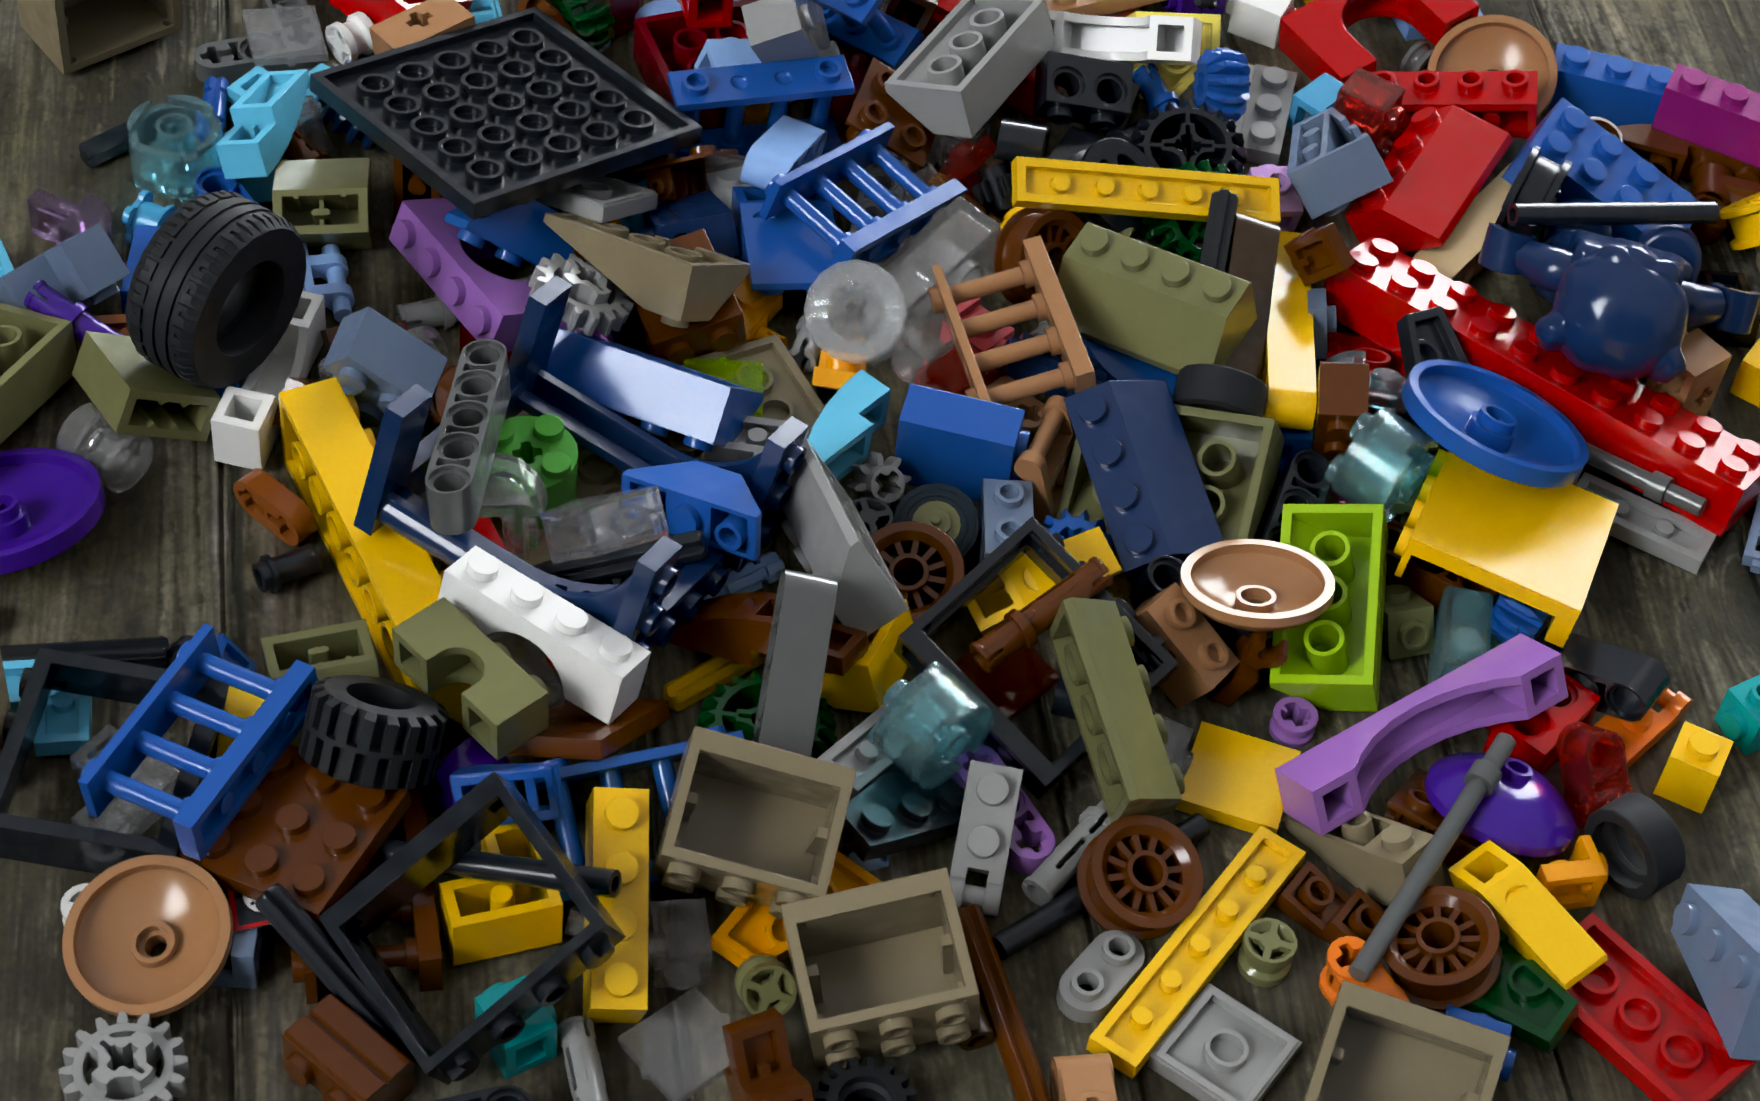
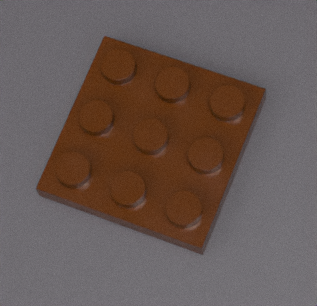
[177,744,412,927]

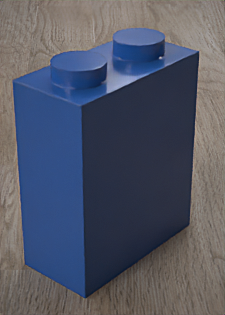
[895,383,1031,501]

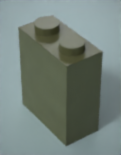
[72,331,221,442]

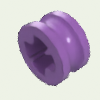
[1269,697,1319,748]

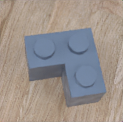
[0,223,131,311]
[322,307,448,427]

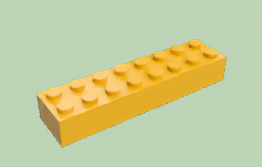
[278,377,473,725]

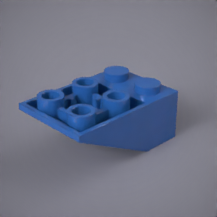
[731,186,845,295]

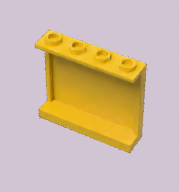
[1393,448,1619,648]

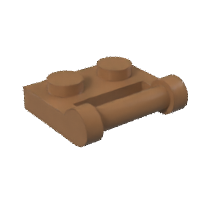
[1014,395,1076,525]

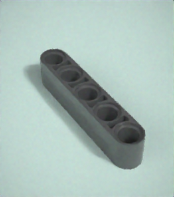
[425,339,511,535]
[752,569,838,757]

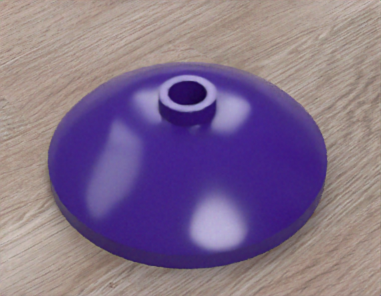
[1424,752,1577,857]

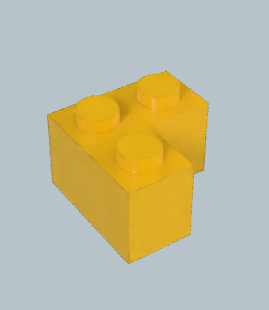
[440,823,563,966]

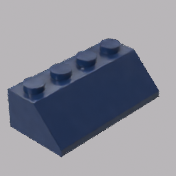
[1063,380,1224,585]

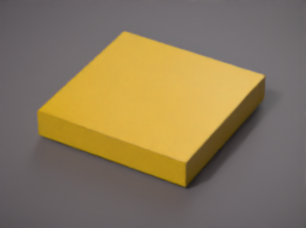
[1175,721,1301,834]

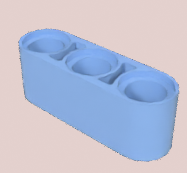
[740,115,827,191]

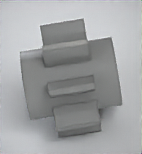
[847,451,912,507]

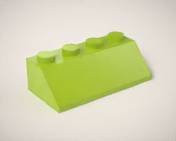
[1269,504,1388,712]

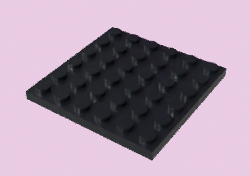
[310,7,702,220]

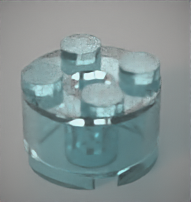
[127,94,222,202]
[1325,408,1438,522]
[867,661,994,790]

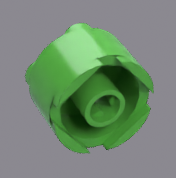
[481,414,578,531]

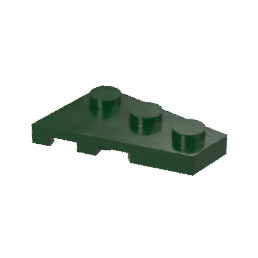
[1435,928,1578,1054]

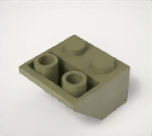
[272,158,373,251]
[260,619,380,747]

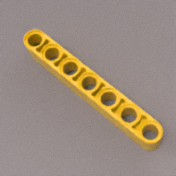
[1261,231,1317,431]

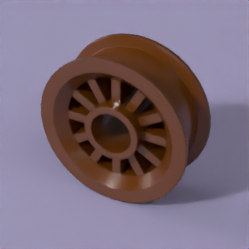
[994,208,1085,305]
[871,521,965,631]
[1077,814,1204,941]
[1380,886,1501,1011]

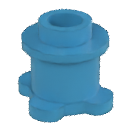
[121,190,178,244]

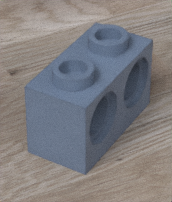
[977,478,1034,564]

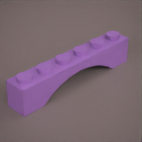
[1275,633,1569,836]

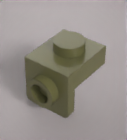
[1383,584,1434,660]

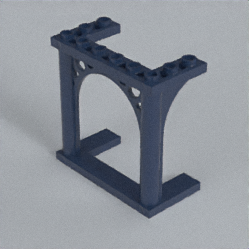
[354,275,809,652]

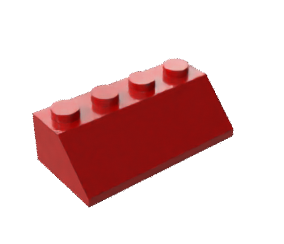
[1345,105,1513,253]

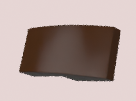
[1273,860,1385,944]

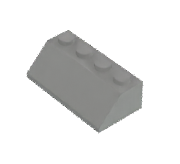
[884,0,1055,139]
[780,436,909,635]

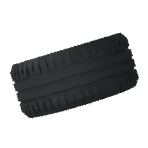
[125,190,306,389]

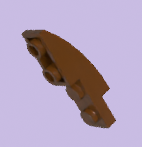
[1617,124,1760,183]
[668,592,868,676]

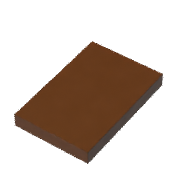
[509,699,670,761]

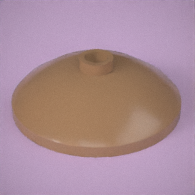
[1427,15,1558,119]
[1180,539,1335,632]
[62,854,234,1019]

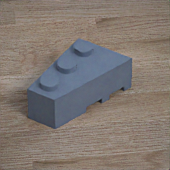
[1287,107,1394,219]
[1671,883,1760,1061]

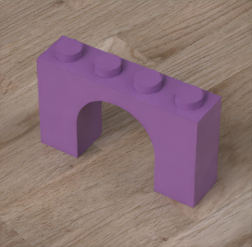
[389,197,584,352]

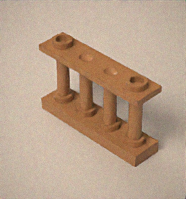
[927,235,1097,405]

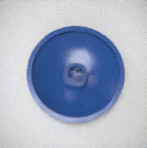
[1401,359,1589,488]

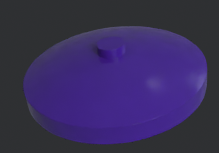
[0,448,105,575]

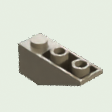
[1281,811,1446,907]

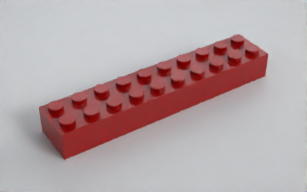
[1322,236,1760,537]

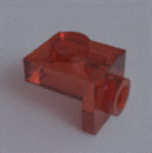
[932,134,997,211]

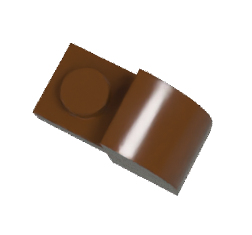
[722,1008,814,1101]

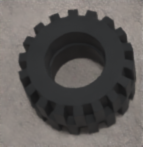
[298,675,448,790]

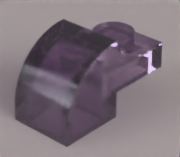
[27,189,115,247]

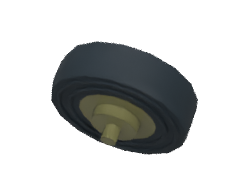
[893,483,981,563]

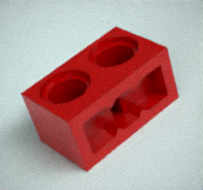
[1483,673,1601,775]

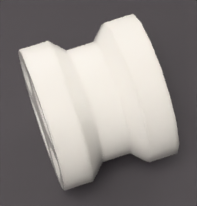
[325,11,374,64]

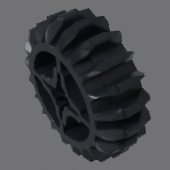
[1129,99,1247,175]

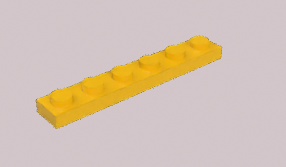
[1011,156,1281,224]
[1086,825,1306,1079]

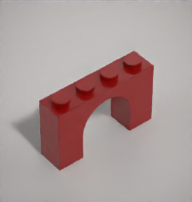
[1279,0,1479,101]

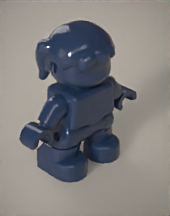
[1478,198,1760,383]

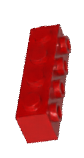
[1359,69,1538,139]

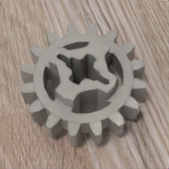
[528,253,634,337]
[59,1011,190,1101]

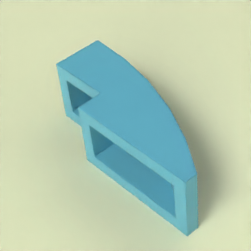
[215,69,309,179]
[808,369,891,481]

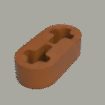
[233,468,318,546]

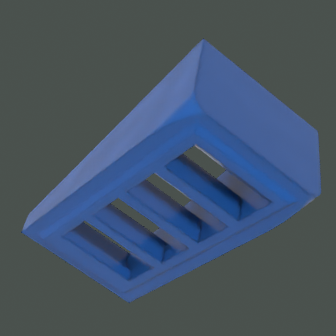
[449,762,567,825]

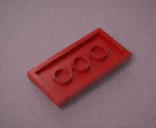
[1566,913,1757,1101]

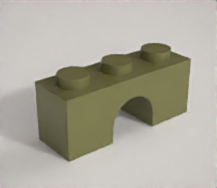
[392,597,550,761]

